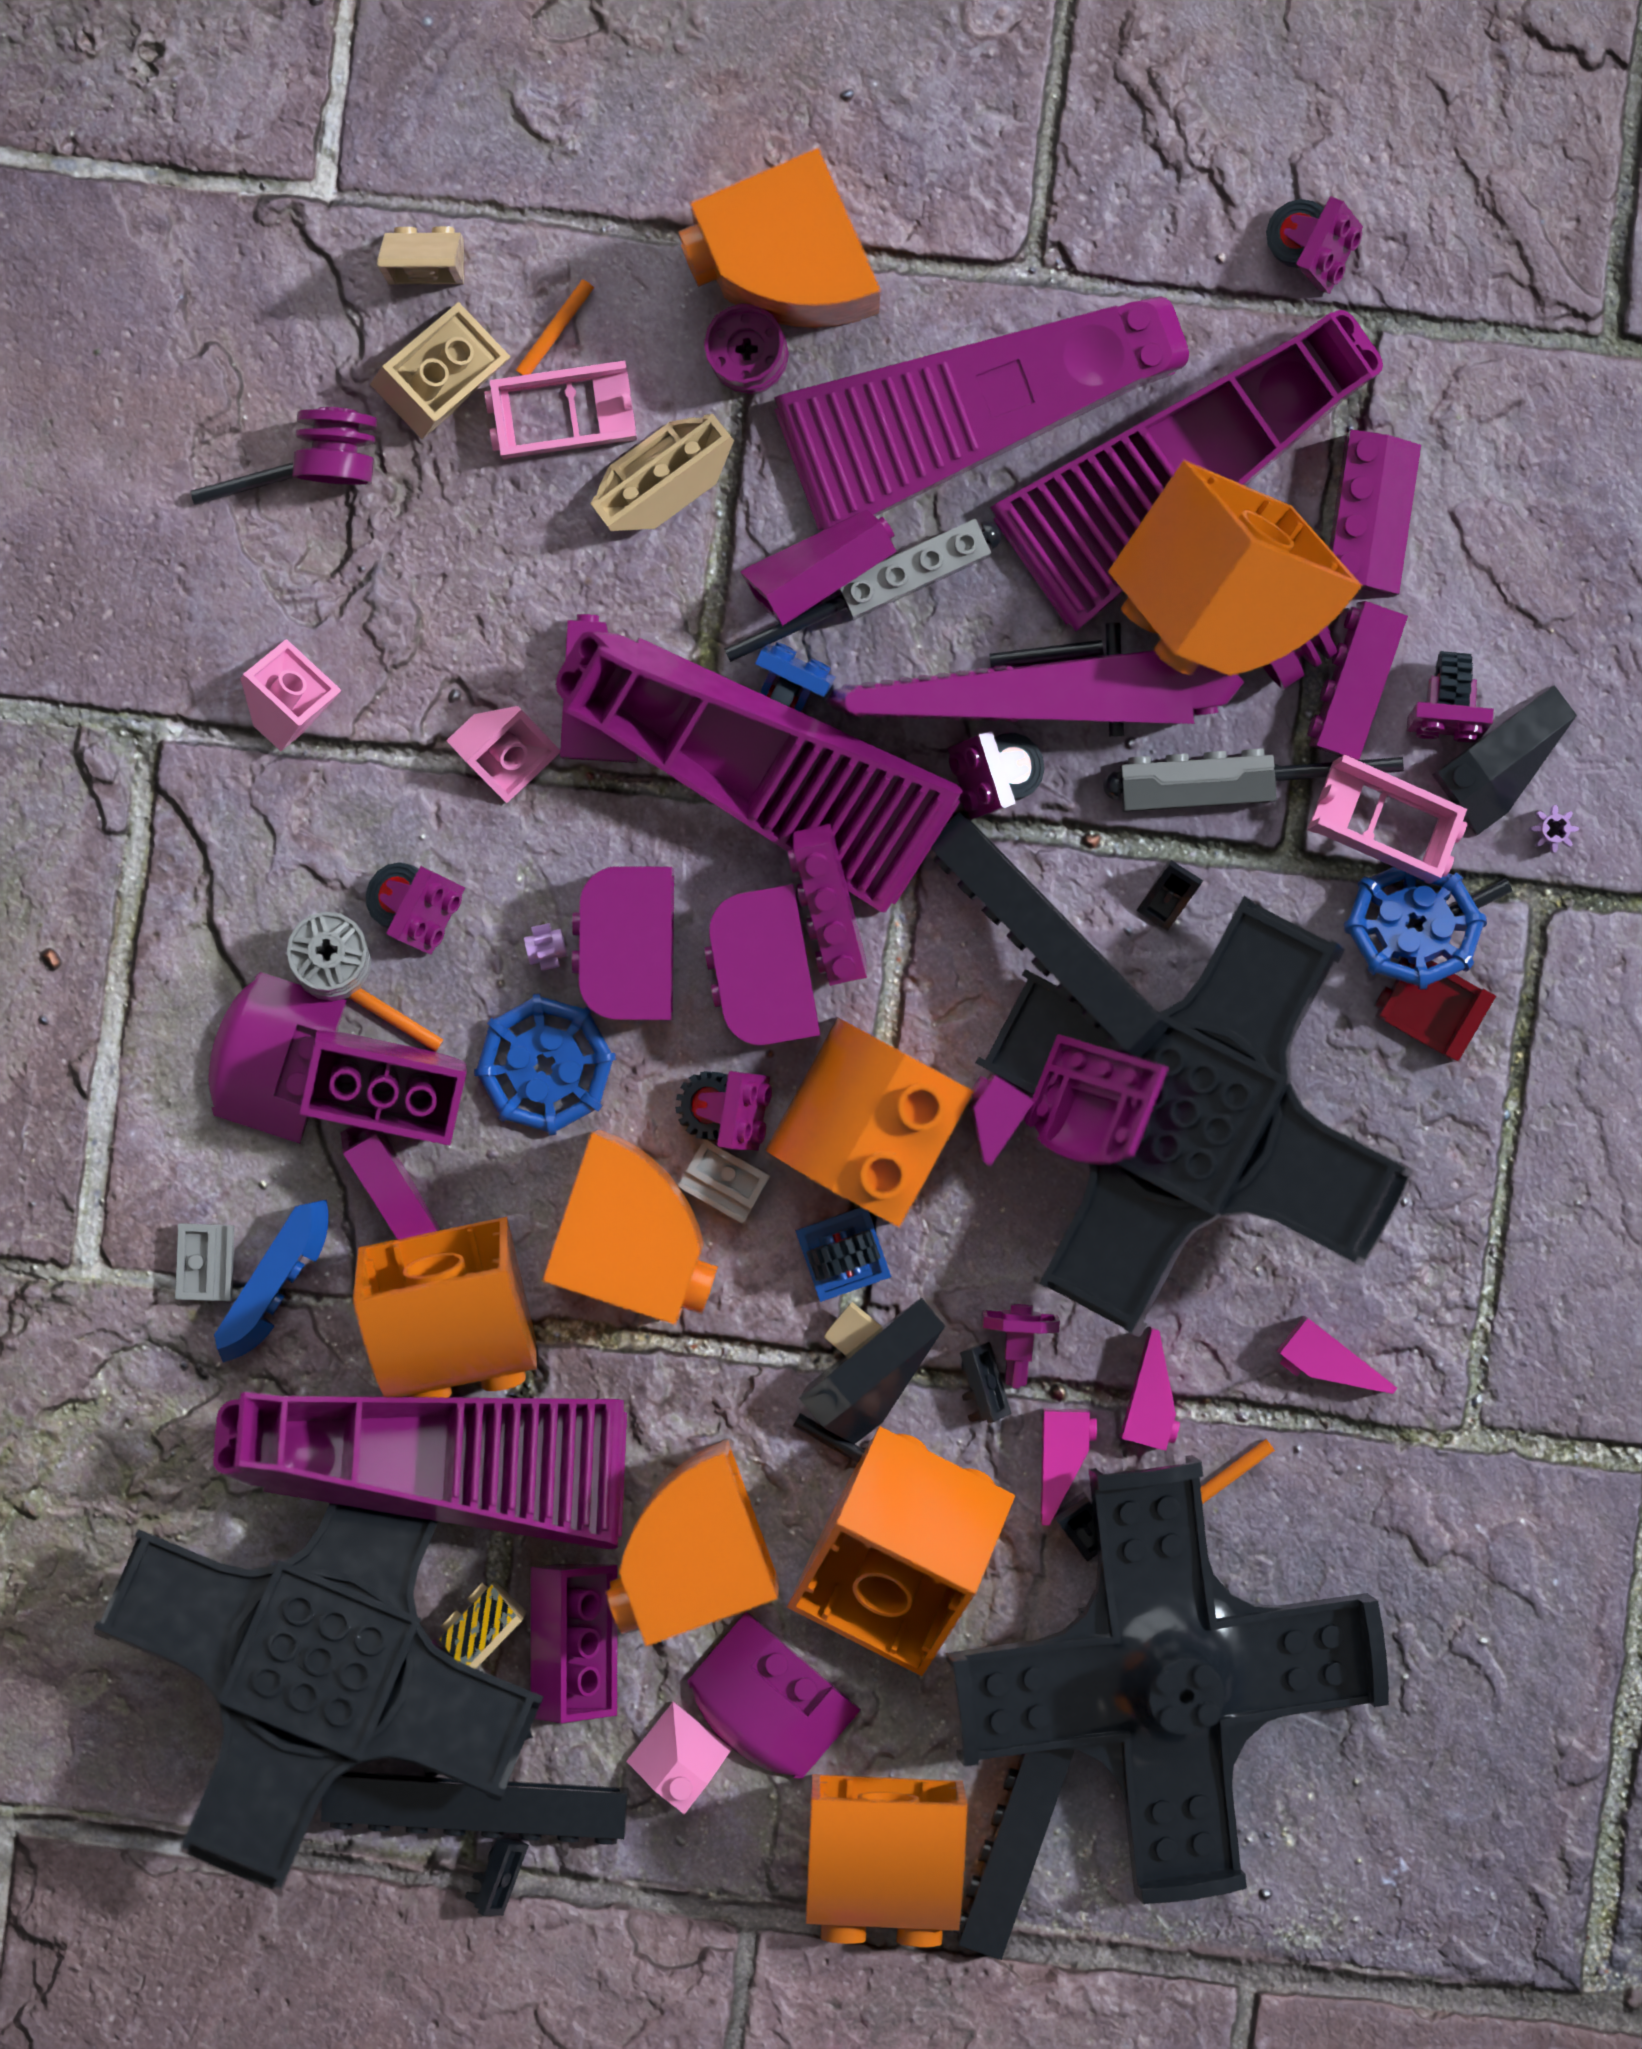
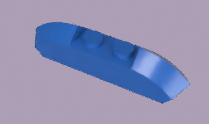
[214,1199,328,1362]

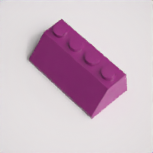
[1329,429,1421,595]
[969,1073,1034,1166]
[531,1564,618,1723]

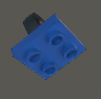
[755,642,836,713]

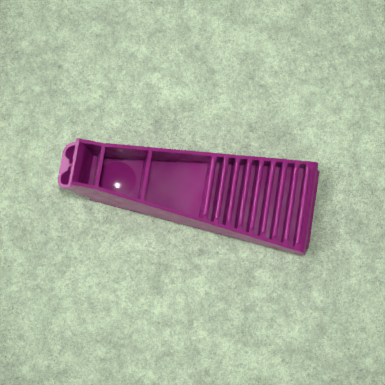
[774,296,1189,531]
[990,310,1383,632]
[556,631,962,913]
[826,650,1244,724]
[213,1392,627,1549]

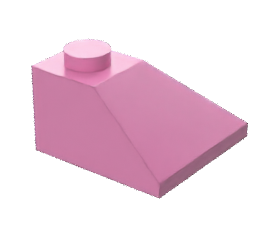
[240,639,342,751]
[446,706,560,803]
[626,1701,732,1814]

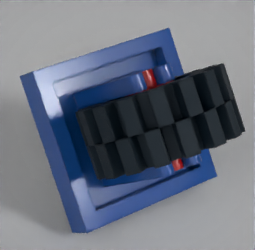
[795,1207,892,1302]

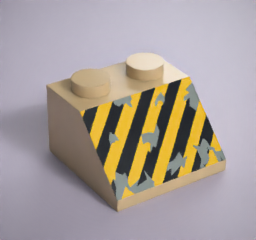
[439,1580,527,1669]

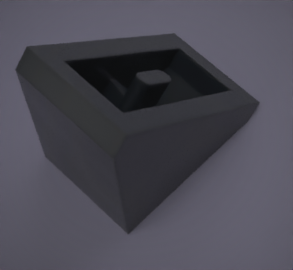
[1136,860,1203,931]
[1054,1492,1098,1562]

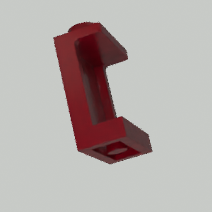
[1374,957,1496,1062]

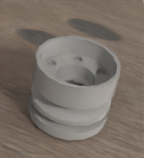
[287,912,372,1001]

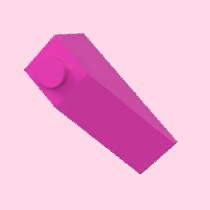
[1277,1316,1397,1394]
[1120,1327,1180,1451]
[1040,1408,1097,1526]

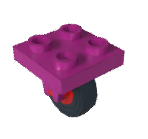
[1266,196,1363,294]
[948,731,1045,820]
[366,862,465,955]

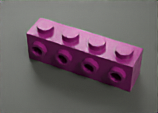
[1307,601,1408,760]
[788,824,867,986]

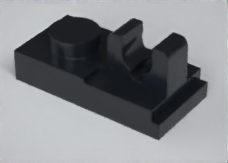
[960,1341,1012,1423]
[465,1839,529,1916]

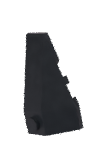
[1432,685,1577,836]
[799,1297,945,1444]

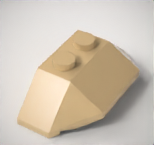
[590,414,734,531]

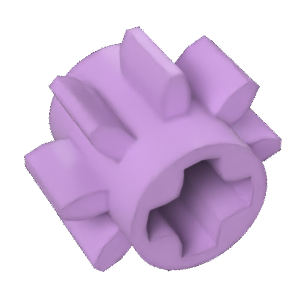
[1529,805,1579,853]
[524,923,568,970]

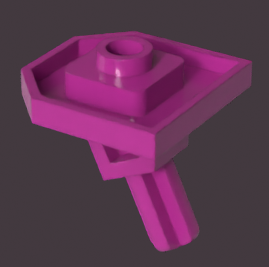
[982,1304,1060,1389]

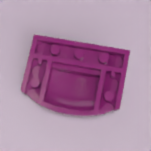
[208,972,347,1144]
[1024,1034,1168,1164]
[687,1611,861,1779]

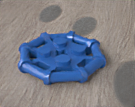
[1344,867,1487,990]
[474,993,616,1136]

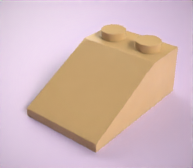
[378,226,464,284]
[370,302,510,439]

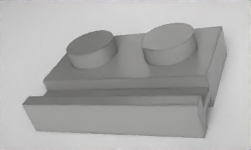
[678,1139,770,1224]
[175,1223,235,1301]

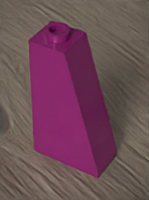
[740,510,897,626]
[560,614,638,763]
[340,1126,441,1240]

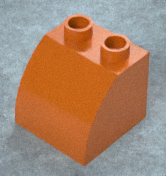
[678,147,881,328]
[1108,460,1362,675]
[765,1017,974,1227]
[543,1130,718,1325]
[353,1217,537,1398]
[787,1426,1016,1676]
[606,1439,779,1646]
[806,1774,967,1947]

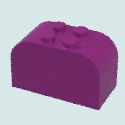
[572,866,674,1020]
[704,884,820,1045]
[299,1031,467,1146]

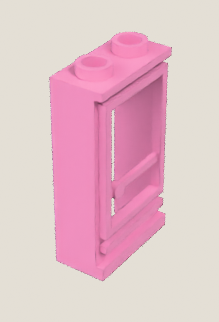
[484,361,637,460]
[1307,754,1467,884]

